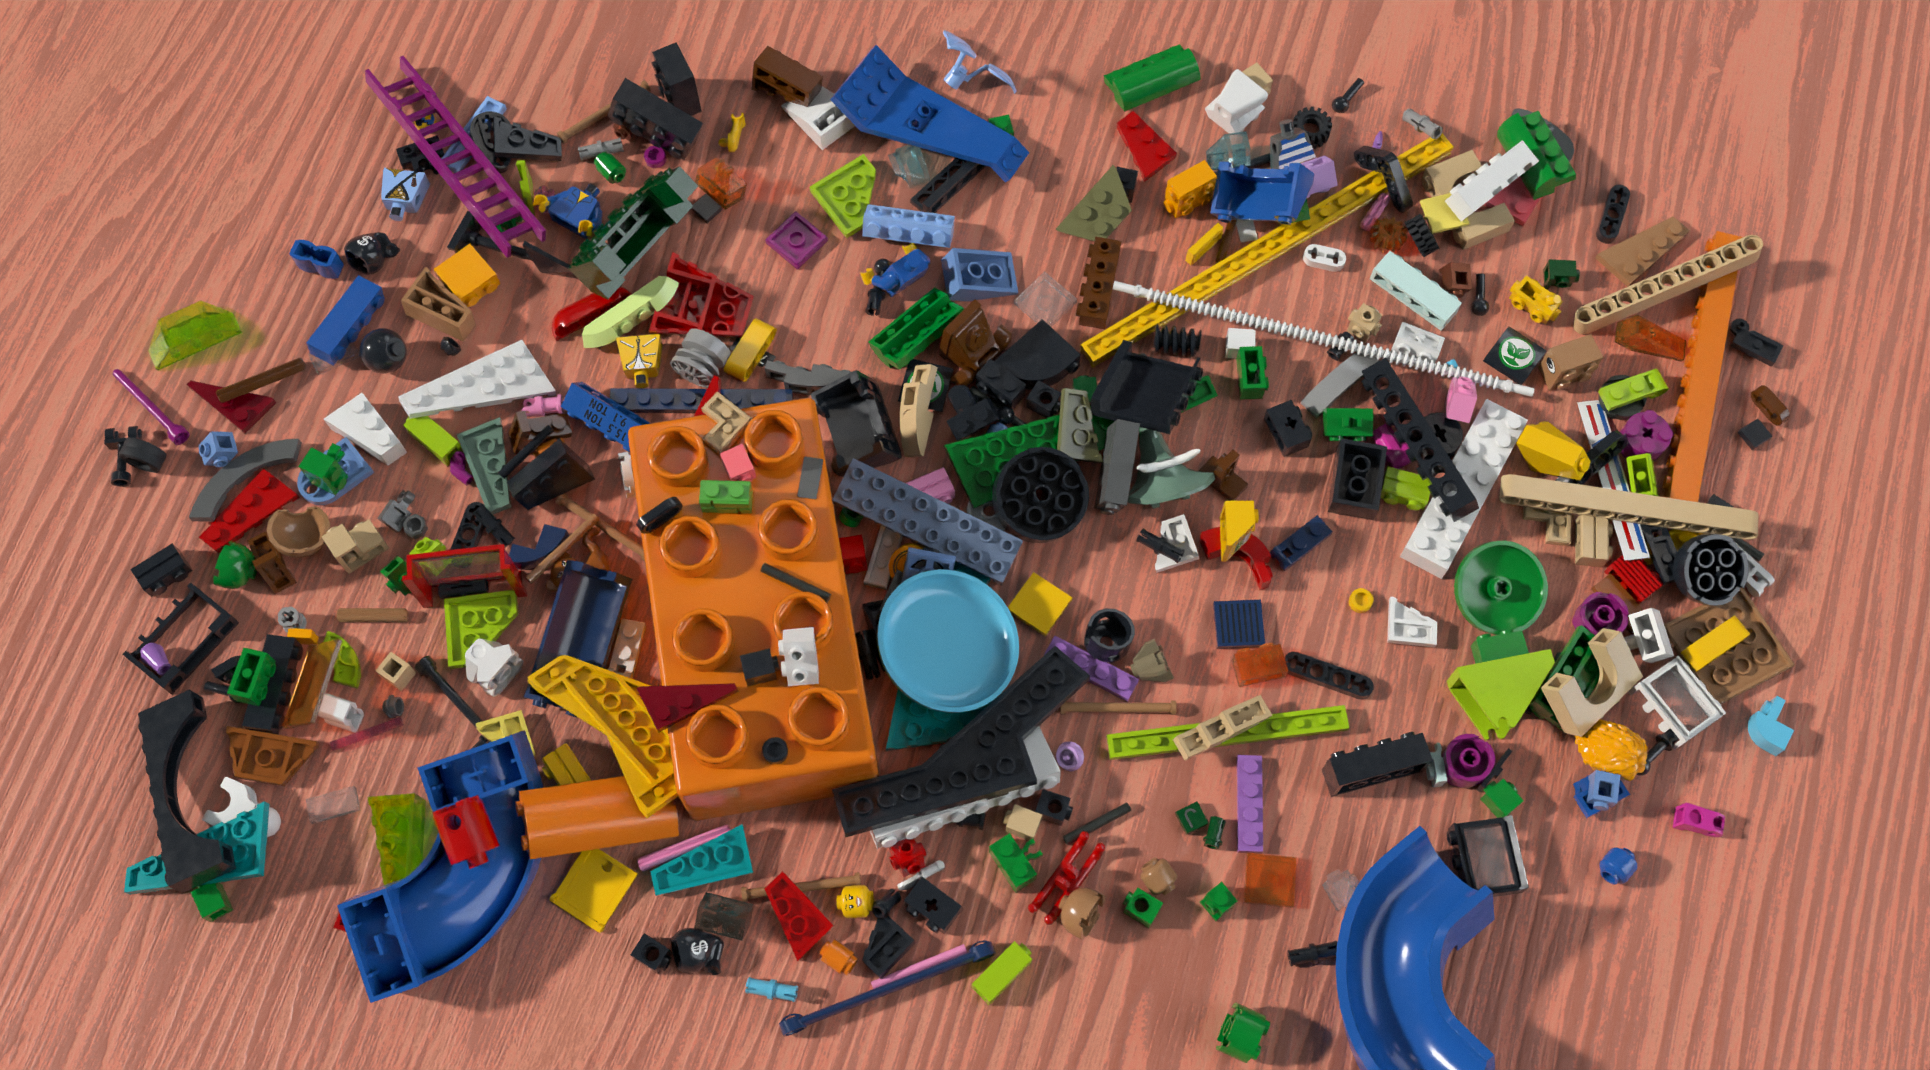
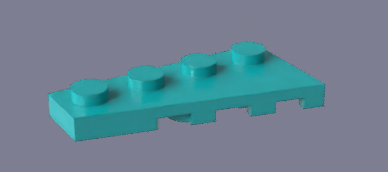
[650,824,753,896]

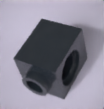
[1026,380,1061,419]
[1035,789,1073,826]
[630,933,672,974]

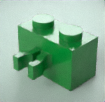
[1323,408,1373,441]
[298,443,348,496]
[989,833,1043,893]

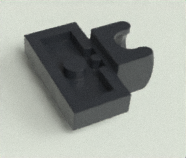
[396,135,444,175]

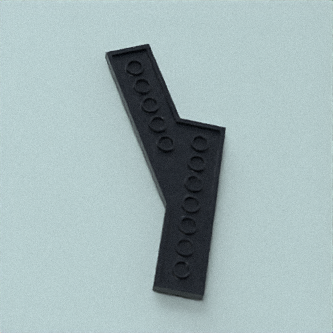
[832,646,1090,837]

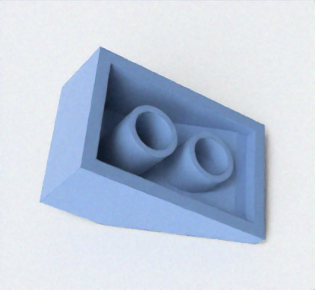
[941,248,1018,301]

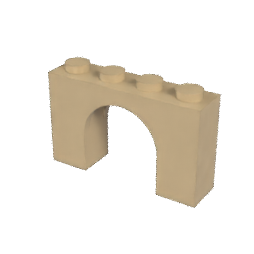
[1421,150,1515,250]
[1541,628,1643,737]

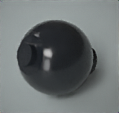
[359,328,407,374]

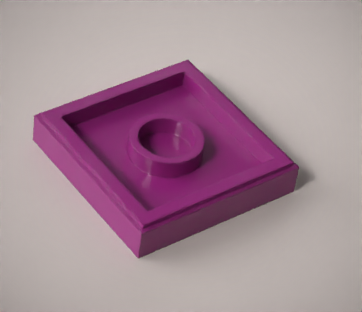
[765,211,828,270]

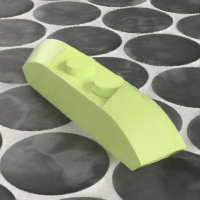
[582,276,679,348]

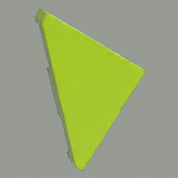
[516,160,535,216]

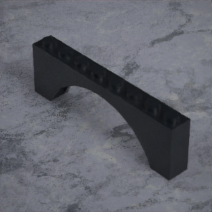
[138,689,236,893]

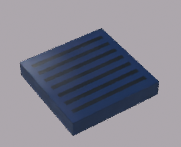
[1213,599,1265,649]

